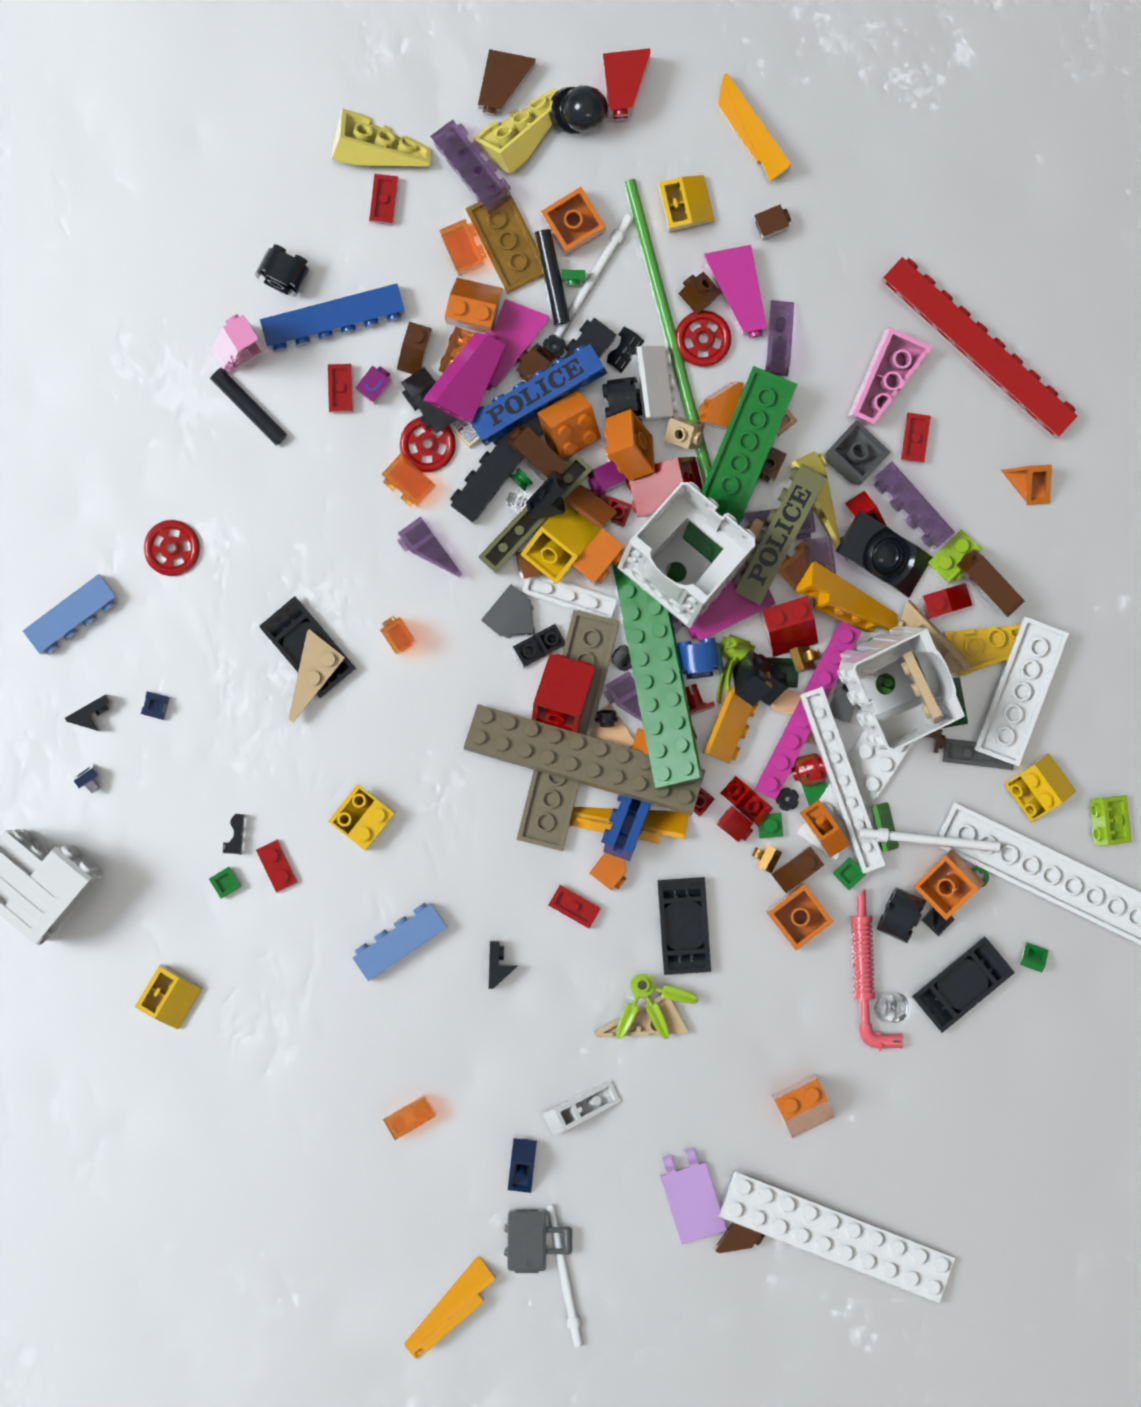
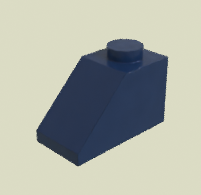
[508,1138,537,1193]

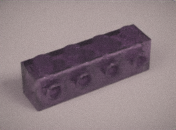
[430,119,511,215]
[873,461,955,549]

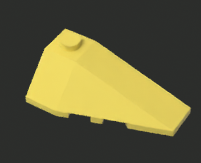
[473,88,558,174]
[332,109,431,167]
[789,451,840,548]

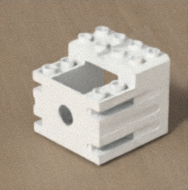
[617,482,756,629]
[837,626,965,751]
[0,829,102,946]

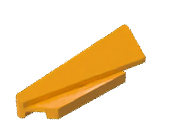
[718,73,791,182]
[796,561,897,632]
[570,807,689,844]
[404,1257,496,1359]

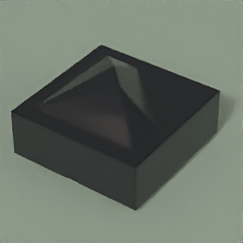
[921,907,955,936]

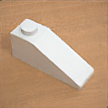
[542,1080,621,1135]

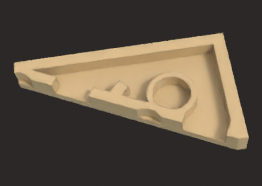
[288,629,345,723]
[594,995,689,1037]

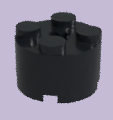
[255,244,310,296]
[602,376,643,423]
[876,887,926,943]

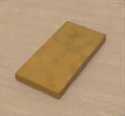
[465,188,544,294]

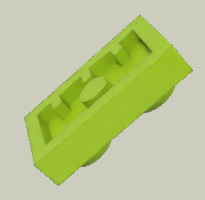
[928,529,983,583]
[1090,795,1132,846]

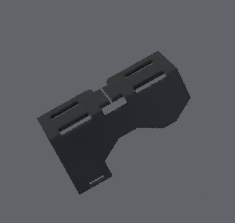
[607,326,644,373]
[223,814,245,855]

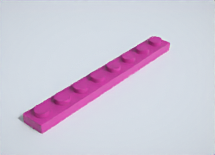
[754,621,862,800]

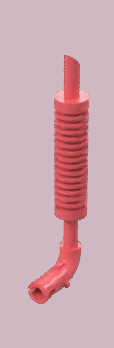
[851,888,903,1051]

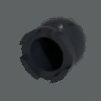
[549,85,608,134]

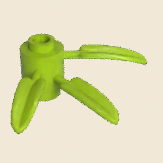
[717,634,756,704]
[616,973,699,1039]

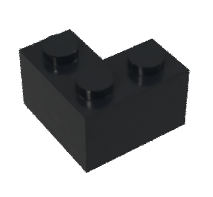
[401,367,457,434]
[733,650,788,707]

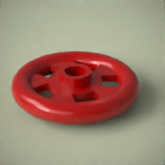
[675,310,732,367]
[399,417,456,472]
[143,520,200,576]

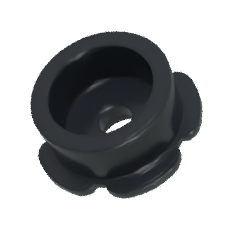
[543,335,566,358]
[595,710,618,727]
[776,787,799,811]

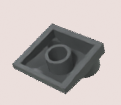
[825,420,891,486]

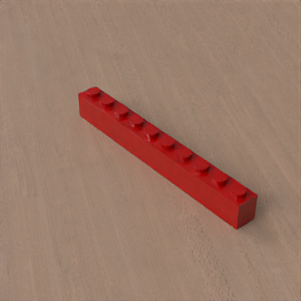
[881,257,1078,439]

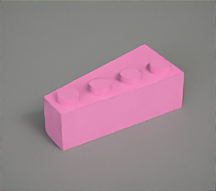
[211,314,266,374]
[848,328,933,425]

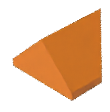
[1001,464,1052,505]

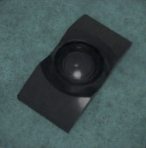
[835,511,933,598]
[259,596,356,698]
[657,877,711,975]
[912,936,1015,1033]

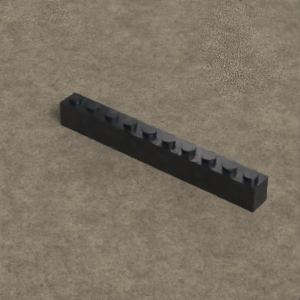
[450,317,617,524]

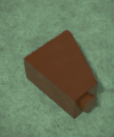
[478,49,536,115]
[506,425,568,481]
[956,549,1025,617]

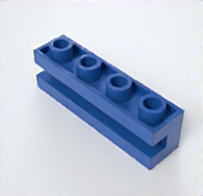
[601,795,652,861]

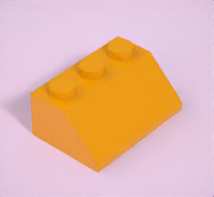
[702,686,758,764]

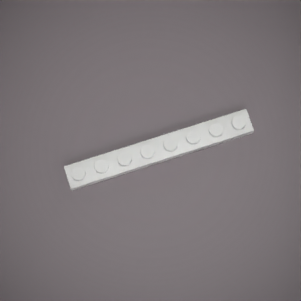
[799,687,886,874]

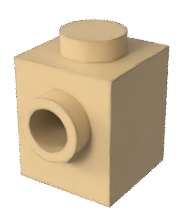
[664,417,704,449]

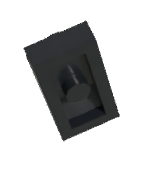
[526,471,565,519]
[65,694,113,731]
[488,940,518,989]

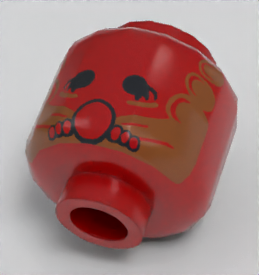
[792,753,827,787]

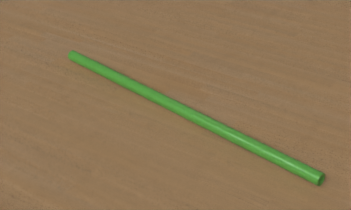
[624,179,712,484]

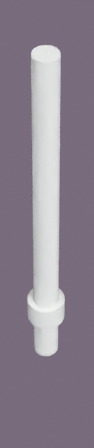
[553,214,634,338]
[858,827,1000,852]
[546,1205,583,1347]

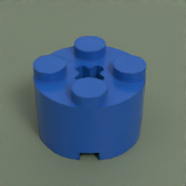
[677,638,724,679]

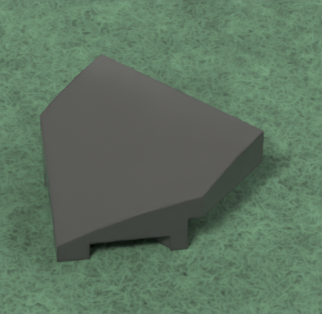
[481,584,535,638]

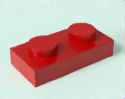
[369,174,398,224]
[328,364,353,412]
[900,412,931,463]
[256,839,298,892]
[548,885,601,929]

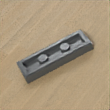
[942,738,1014,770]

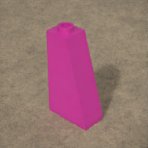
[704,245,767,338]
[486,299,549,391]
[423,331,506,422]
[687,566,776,642]

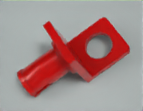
[685,684,715,740]

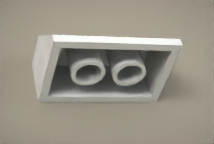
[636,346,677,422]

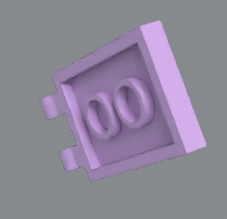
[660,1148,727,1244]

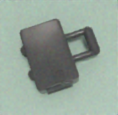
[503,1209,572,1273]

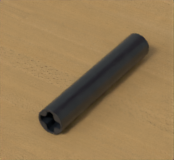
[534,229,571,325]
[210,367,288,446]

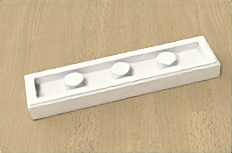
[522,575,619,619]

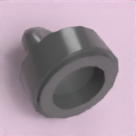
[612,645,632,671]

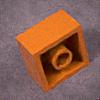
[541,187,606,255]
[537,390,601,460]
[604,409,655,481]
[572,528,625,585]
[913,849,985,920]
[766,883,834,950]

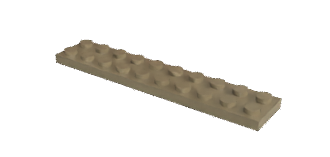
[516,610,620,851]
[464,704,705,816]

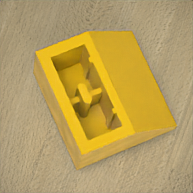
[658,175,715,232]
[1004,753,1076,822]
[328,784,396,851]
[135,965,202,1030]

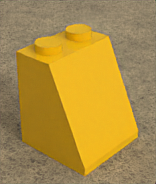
[520,501,601,585]

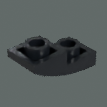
[511,624,565,668]

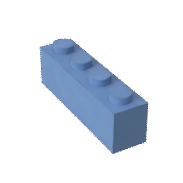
[23,574,118,655]
[353,902,447,981]

